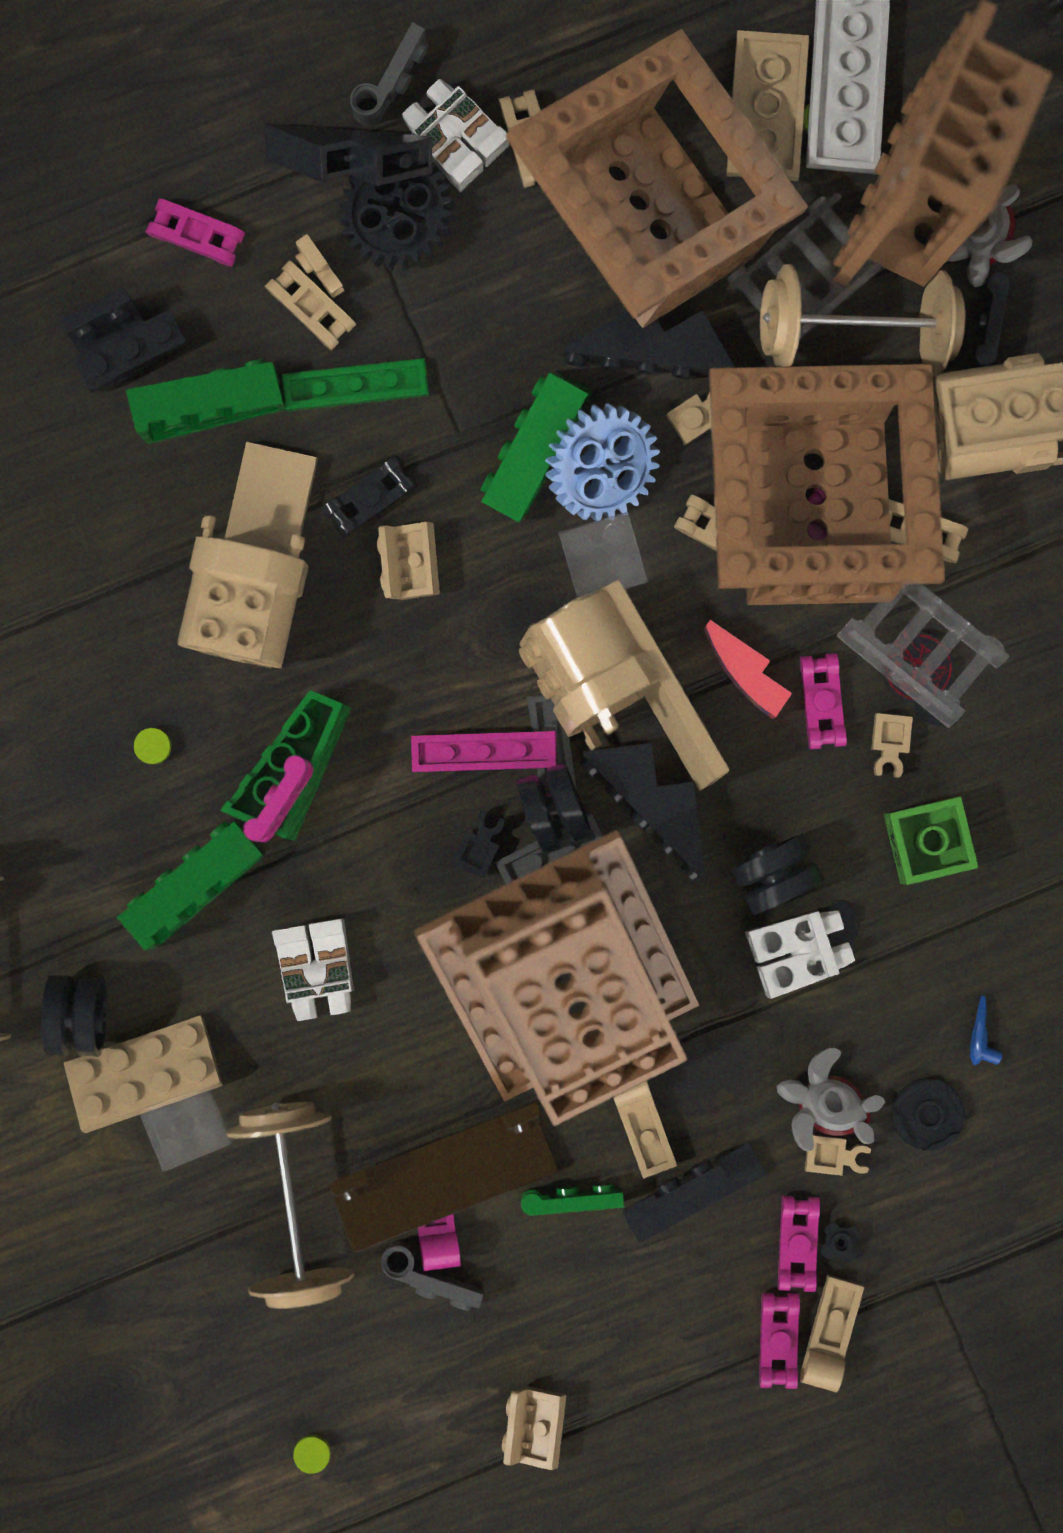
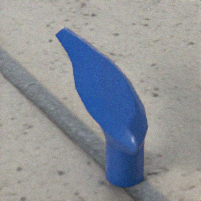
[970,996,1002,1065]

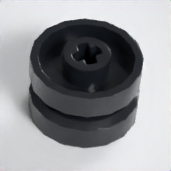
[516,762,593,855]
[730,834,825,915]
[41,975,108,1057]

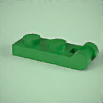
[521,1183,624,1216]

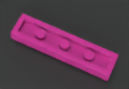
[411,731,557,772]

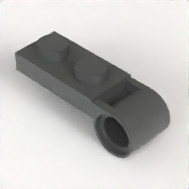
[350,22,429,126]
[381,1240,484,1311]

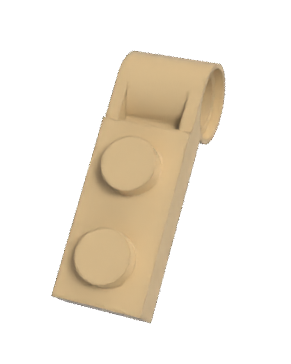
[613,1081,677,1178]
[800,1275,864,1392]

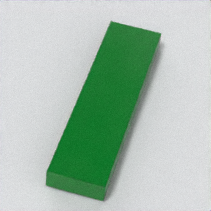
[282,358,429,412]

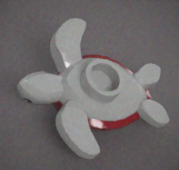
[947,184,1033,287]
[777,1048,885,1151]

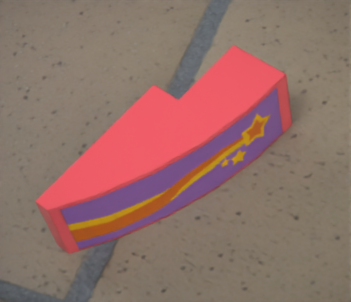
[704,620,792,719]

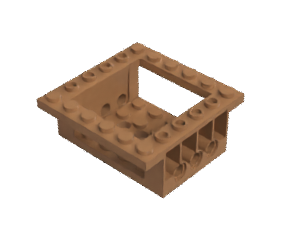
[833,0,1052,287]
[505,29,808,328]
[709,364,945,605]
[414,830,700,1126]

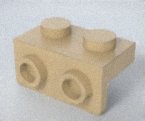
[377,522,440,600]
[502,1386,566,1470]

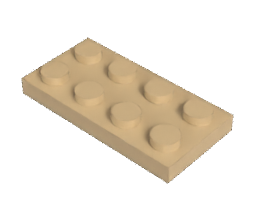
[726,30,809,181]
[64,1015,223,1133]

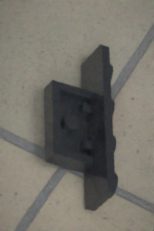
[623,1143,765,1242]

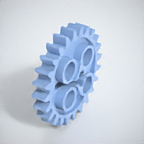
[545,403,660,522]

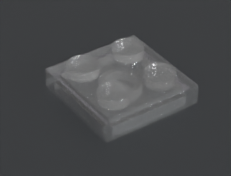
[558,512,648,598]
[140,1090,232,1172]

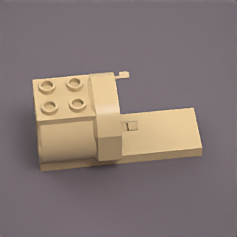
[932,353,1063,480]
[178,442,318,669]
[519,579,730,791]

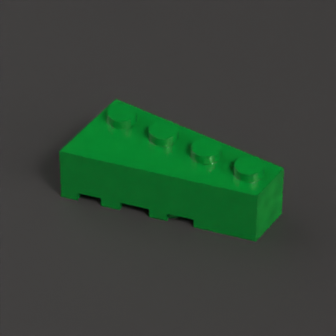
[126,359,286,444]
[480,371,595,523]
[220,690,351,841]
[117,821,266,951]

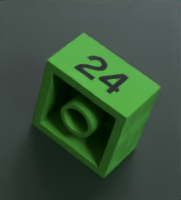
[883,797,978,885]

